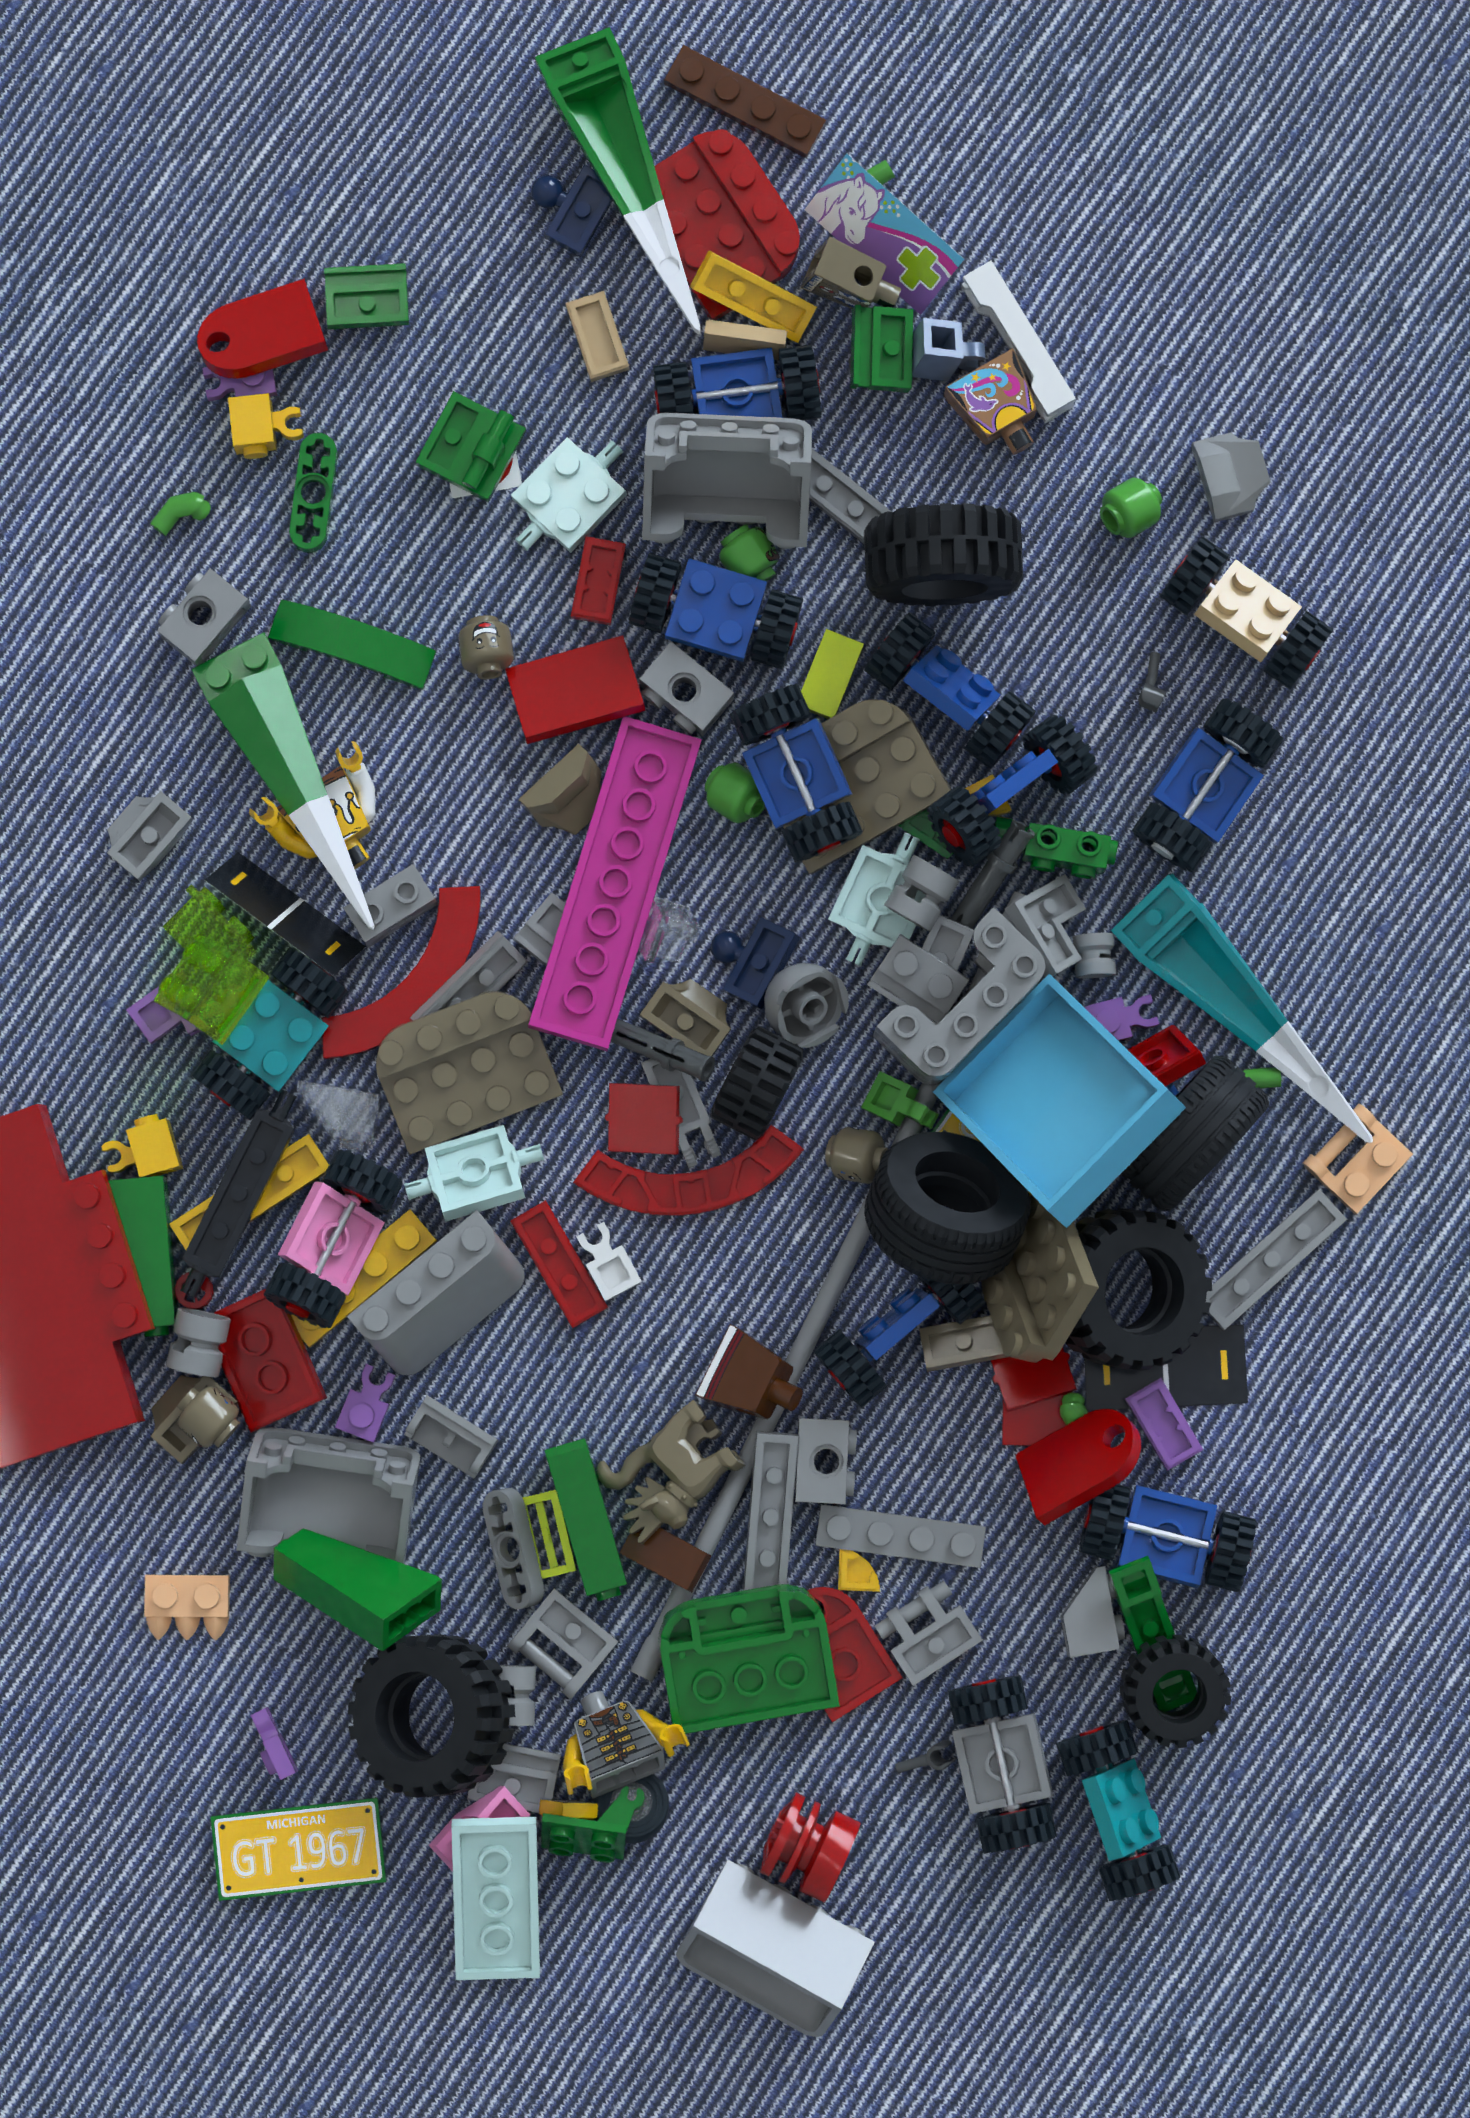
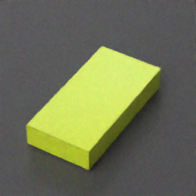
[801,629,864,719]

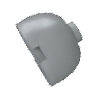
[764,963,849,1048]

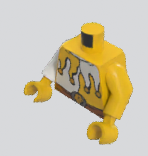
[249,741,376,870]

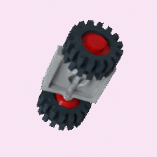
[947,1675,1057,1853]

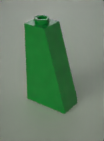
[109,1176,178,1337]
[544,1438,628,1602]
[273,1528,442,1651]

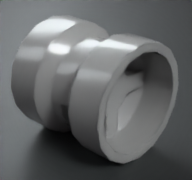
[1072,932,1116,979]

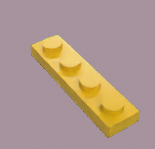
[169,1134,329,1250]
[291,1209,437,1348]

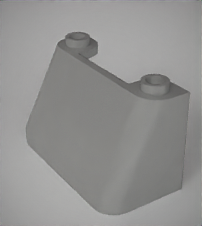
[236,1427,421,1564]

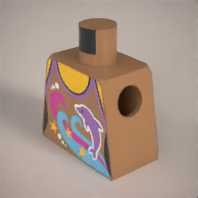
[944,348,1037,455]

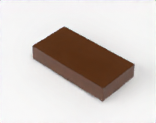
[619,1519,711,1593]

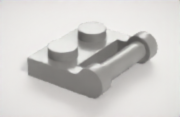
[506,1588,619,1700]

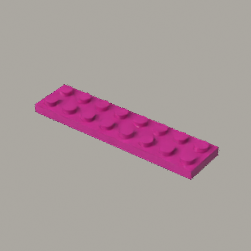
[528,716,702,1051]

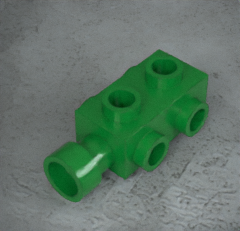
[995,816,1118,879]

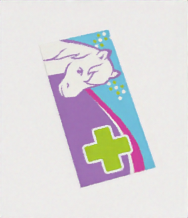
[804,153,964,315]

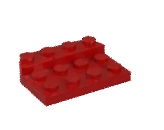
[654,129,800,321]

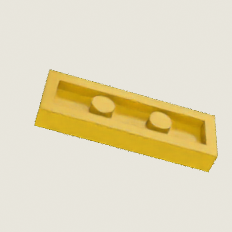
[690,250,817,343]

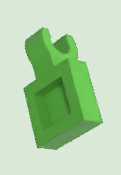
[861,1071,939,1129]

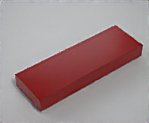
[510,1200,608,1329]

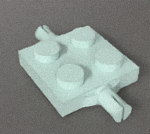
[511,437,627,553]
[828,832,926,966]
[404,1125,544,1222]

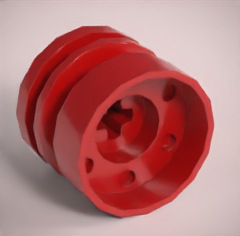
[759,1792,861,1903]

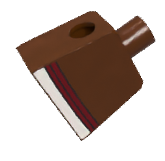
[695,1324,803,1419]

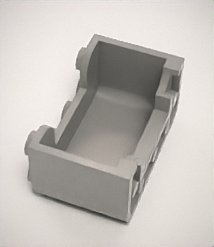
[642,413,812,549]
[873,907,1045,1085]

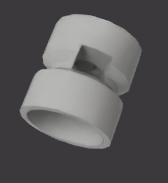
[884,855,959,932]
[166,1308,231,1377]
[499,1665,536,1726]

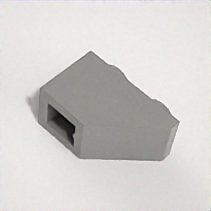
[1060,1566,1125,1658]

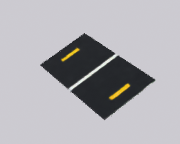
[205,852,366,976]
[1084,1324,1248,1411]

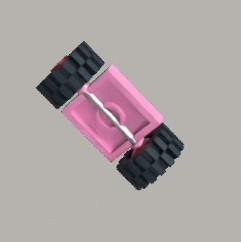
[264,1149,403,1328]

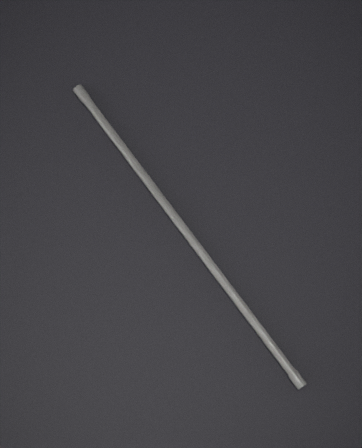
[630,891,1026,1682]

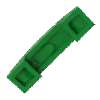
[268,599,436,690]
[1109,1555,1197,1712]

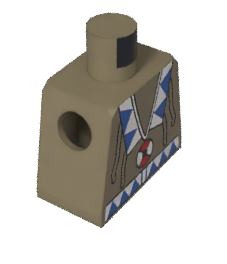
[800,236,901,309]

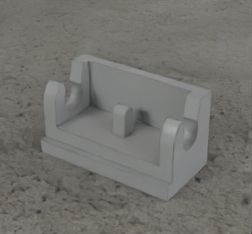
[404,1395,499,1479]

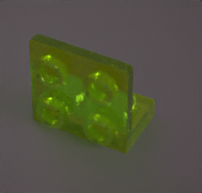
[162,884,257,986]
[154,934,270,1045]

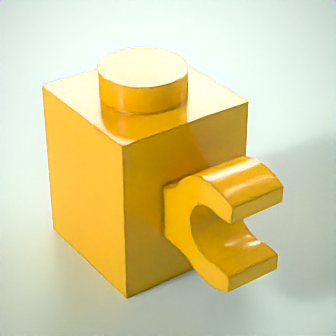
[228,393,304,459]
[101,1114,184,1178]

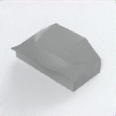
[1191,432,1271,523]
[107,791,193,882]

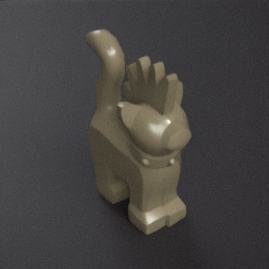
[597,1400,746,1544]

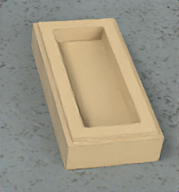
[565,291,630,382]
[703,320,787,360]

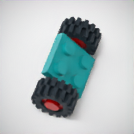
[191,947,349,1120]
[1056,1720,1181,1901]

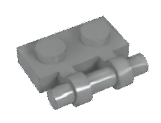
[874,1580,983,1686]

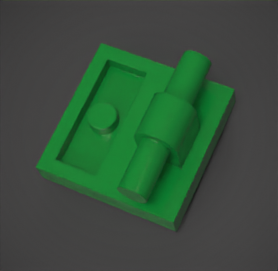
[416,391,526,503]

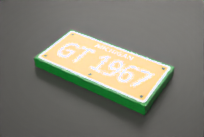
[211,1797,387,1901]

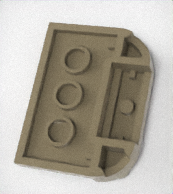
[783,699,951,874]
[376,991,563,1155]
[981,1195,1099,1363]

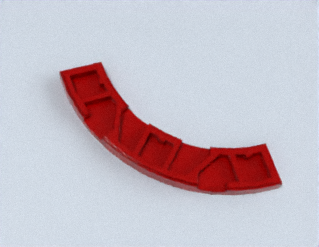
[321,886,481,1060]
[573,1125,804,1216]

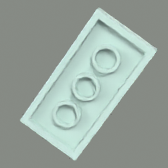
[451,1817,540,1980]

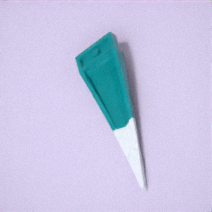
[1110,873,1373,1143]

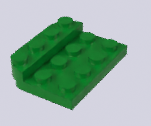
[658,1584,840,1734]

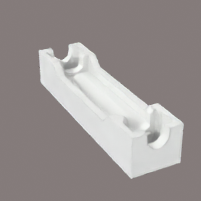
[961,260,1076,423]

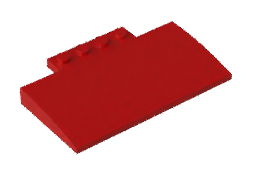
[0,1104,155,1469]

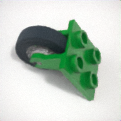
[541,1774,669,1863]

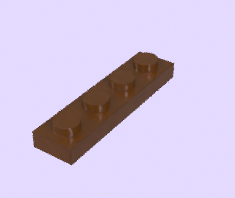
[664,45,826,159]

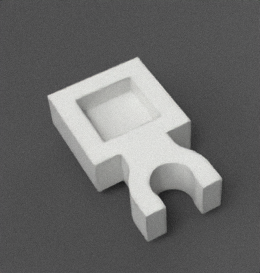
[576,1222,642,1302]

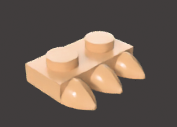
[144,1575,230,1640]

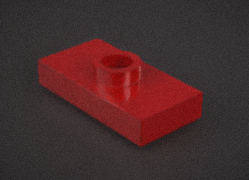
[571,536,626,626]

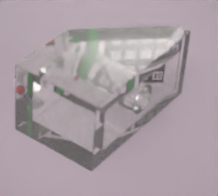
[297,1080,382,1152]

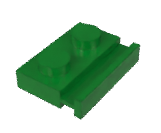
[324,263,409,330]
[850,305,913,393]

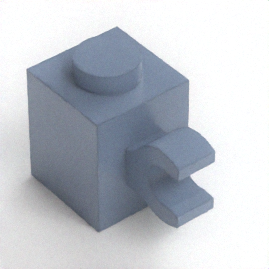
[912,317,985,382]

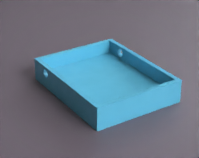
[933,974,1186,1228]

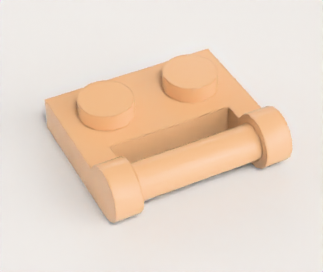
[1302,1103,1413,1215]

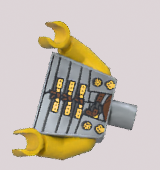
[562,1691,690,1799]

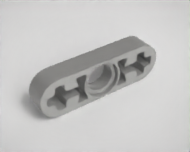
[483,1488,544,1609]

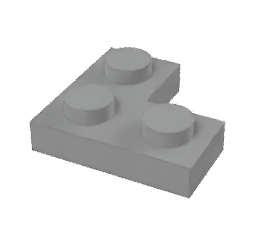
[1005,874,1086,977]

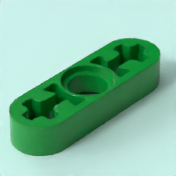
[289,433,338,553]

